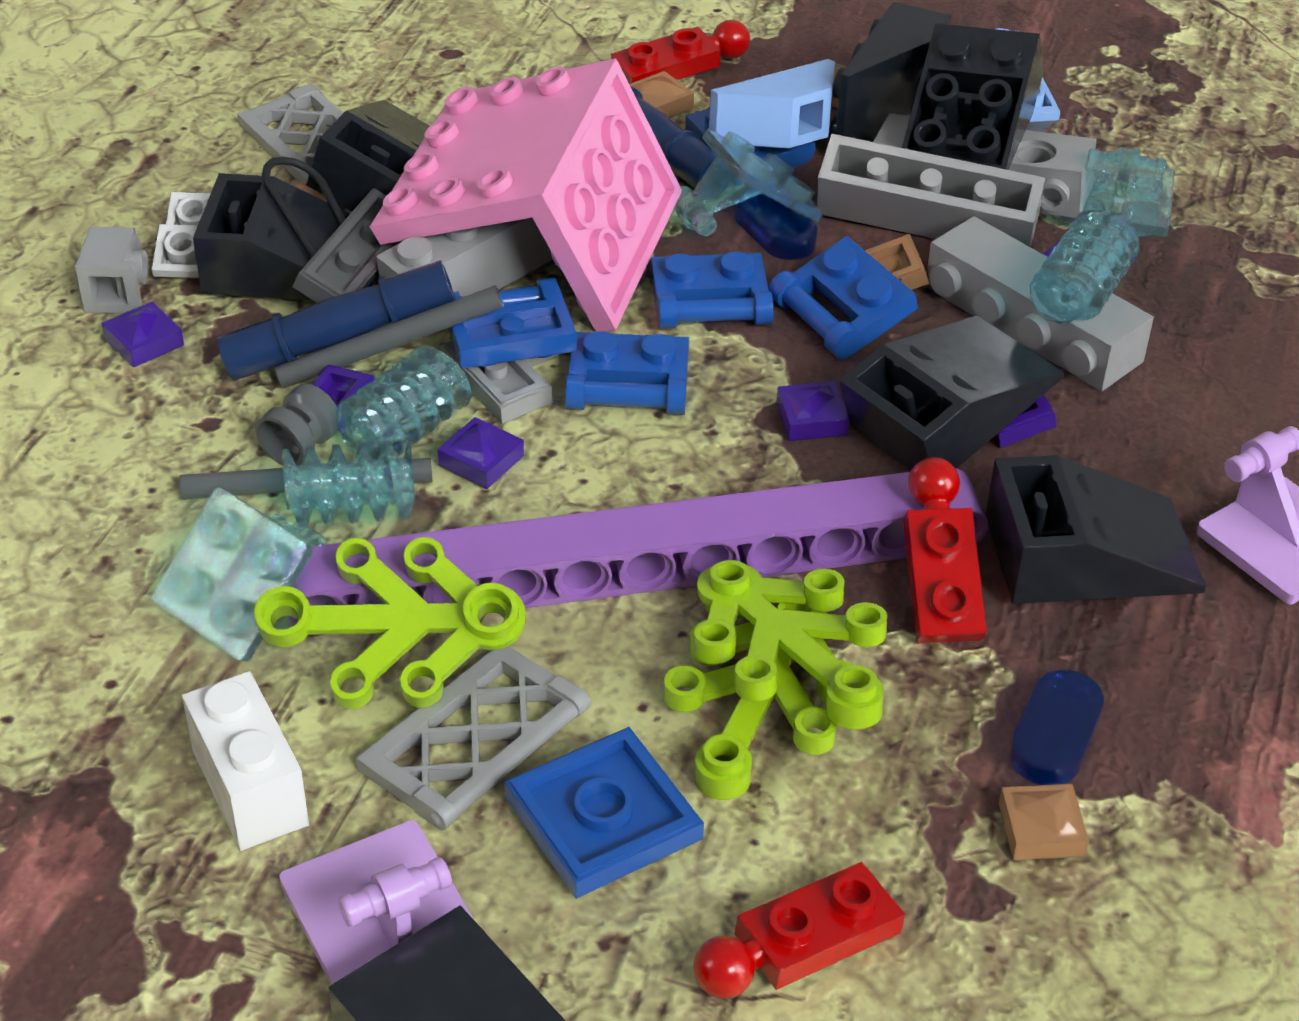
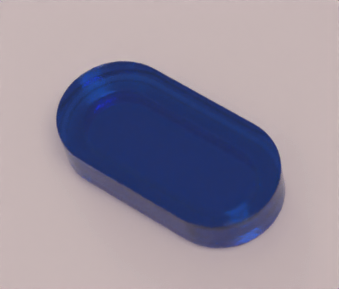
[734,185,818,260]
[1011,670,1104,785]

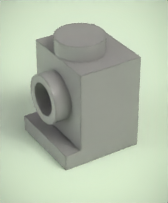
[75,226,149,314]

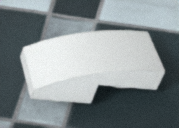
[152,192,211,278]

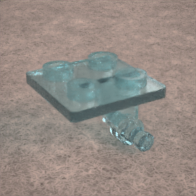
[676,128,824,237]
[1060,147,1175,236]
[153,487,325,662]

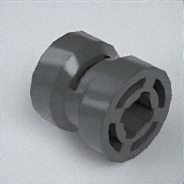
[255,384,342,467]

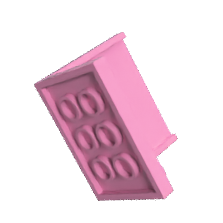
[370,58,682,332]

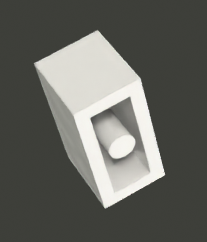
[182,671,309,852]

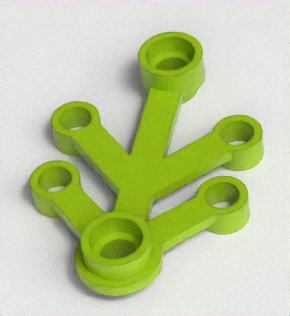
[254,537,526,709]
[694,560,887,730]
[664,602,853,800]

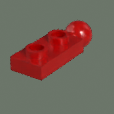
[611,20,750,84]
[903,457,987,644]
[693,862,905,999]

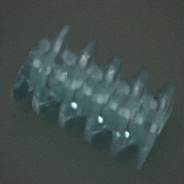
[1030,210,1140,324]
[336,346,472,462]
[282,439,415,528]

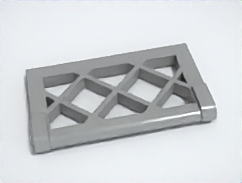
[237,84,343,182]
[356,646,591,830]

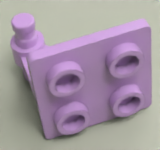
[1197,426,1299,605]
[279,820,474,985]

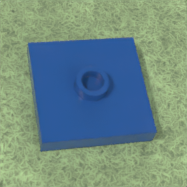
[504,727,704,899]

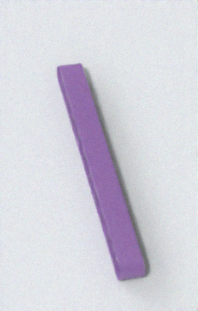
[283,468,988,635]

